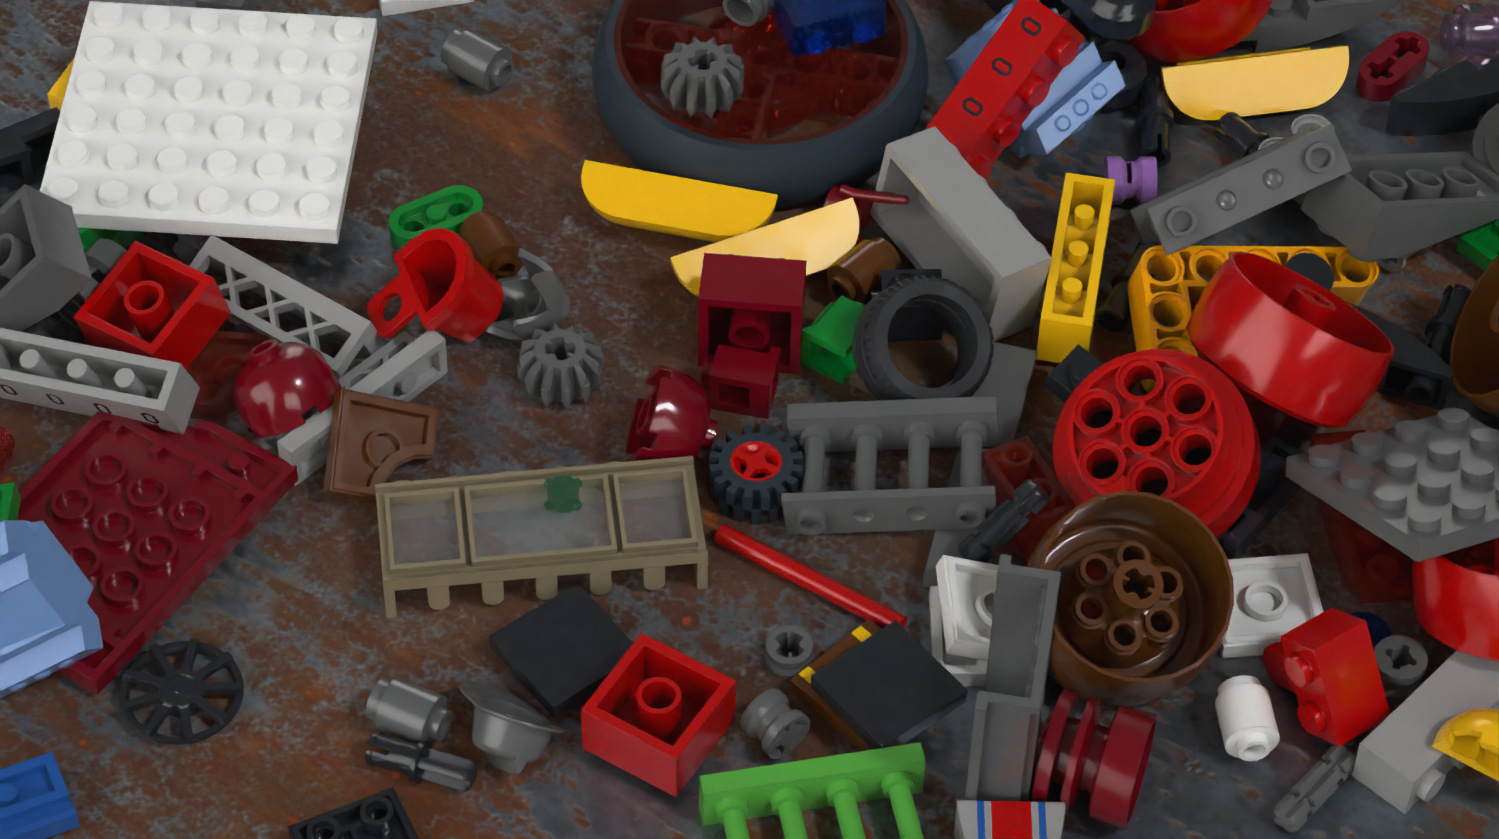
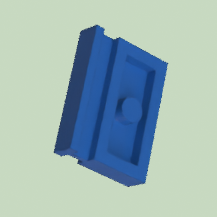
[0,752,80,839]

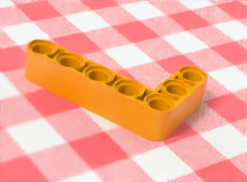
[1127,245,1379,393]

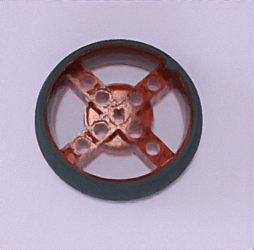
[592,0,929,210]

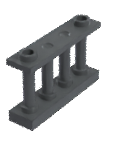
[1127,124,1352,255]
[781,396,1000,536]

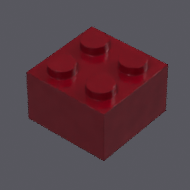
[698,253,807,374]

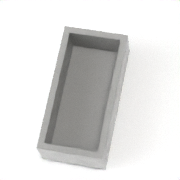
[870,126,1052,342]

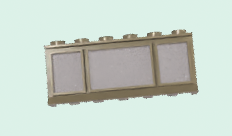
[375,456,708,618]

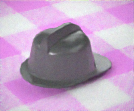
[458,680,564,775]

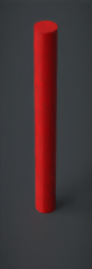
[714,524,907,629]

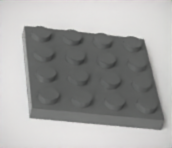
[1286,408,1499,562]

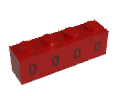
[925,0,1085,180]

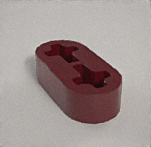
[1356,31,1429,102]

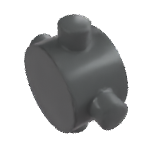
[172,234,208,263]

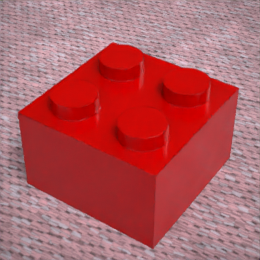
[73,241,231,370]
[581,633,736,798]

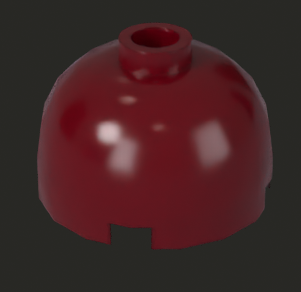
[234,339,342,438]
[626,365,717,462]

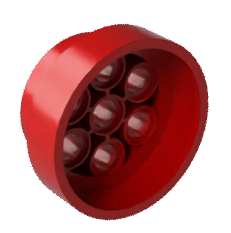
[1053,349,1261,538]

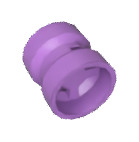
[1103,156,1157,205]

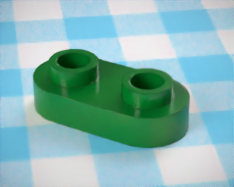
[389,185,483,250]

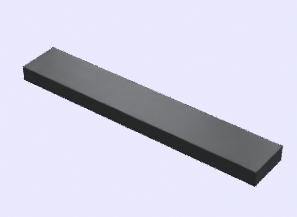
[922,342,1037,588]

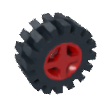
[709,425,803,524]

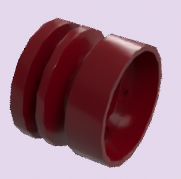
[1032,689,1157,830]

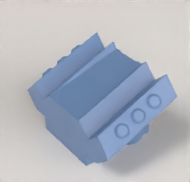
[944,0,1125,158]
[0,520,103,699]

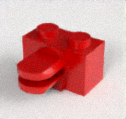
[1263,607,1390,747]

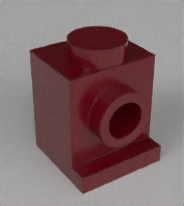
[701,344,781,419]

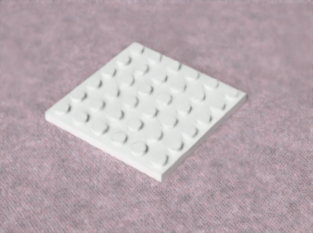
[40,1,378,244]

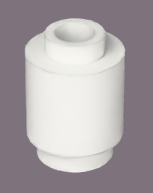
[1215,675,1280,761]

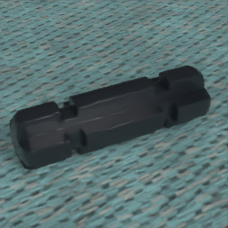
[957,479,1050,563]

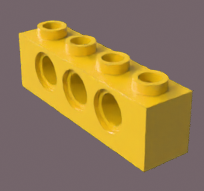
[1036,173,1115,363]

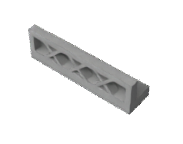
[189,234,385,377]
[252,330,448,486]

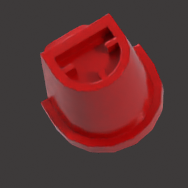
[367,228,504,343]

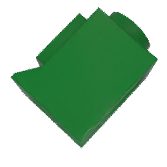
[801,295,865,385]

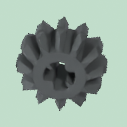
[661,36,744,118]
[517,321,604,409]

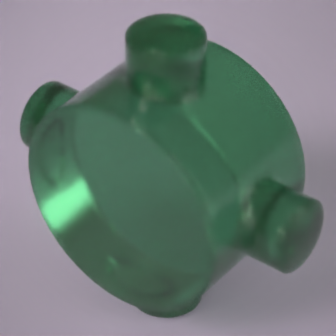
[543,475,583,514]

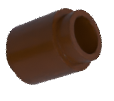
[459,211,523,279]
[827,237,901,304]

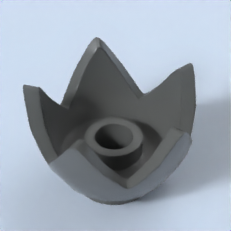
[485,248,570,340]

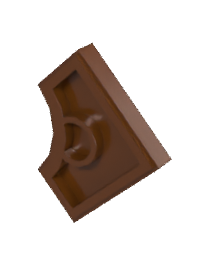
[323,388,439,503]

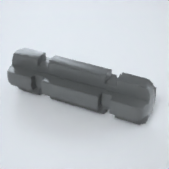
[1273,745,1356,833]

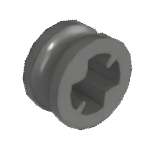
[764,625,814,680]

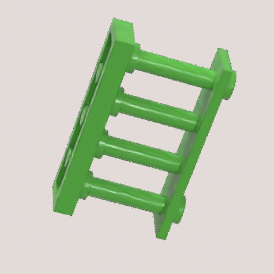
[699,742,926,839]

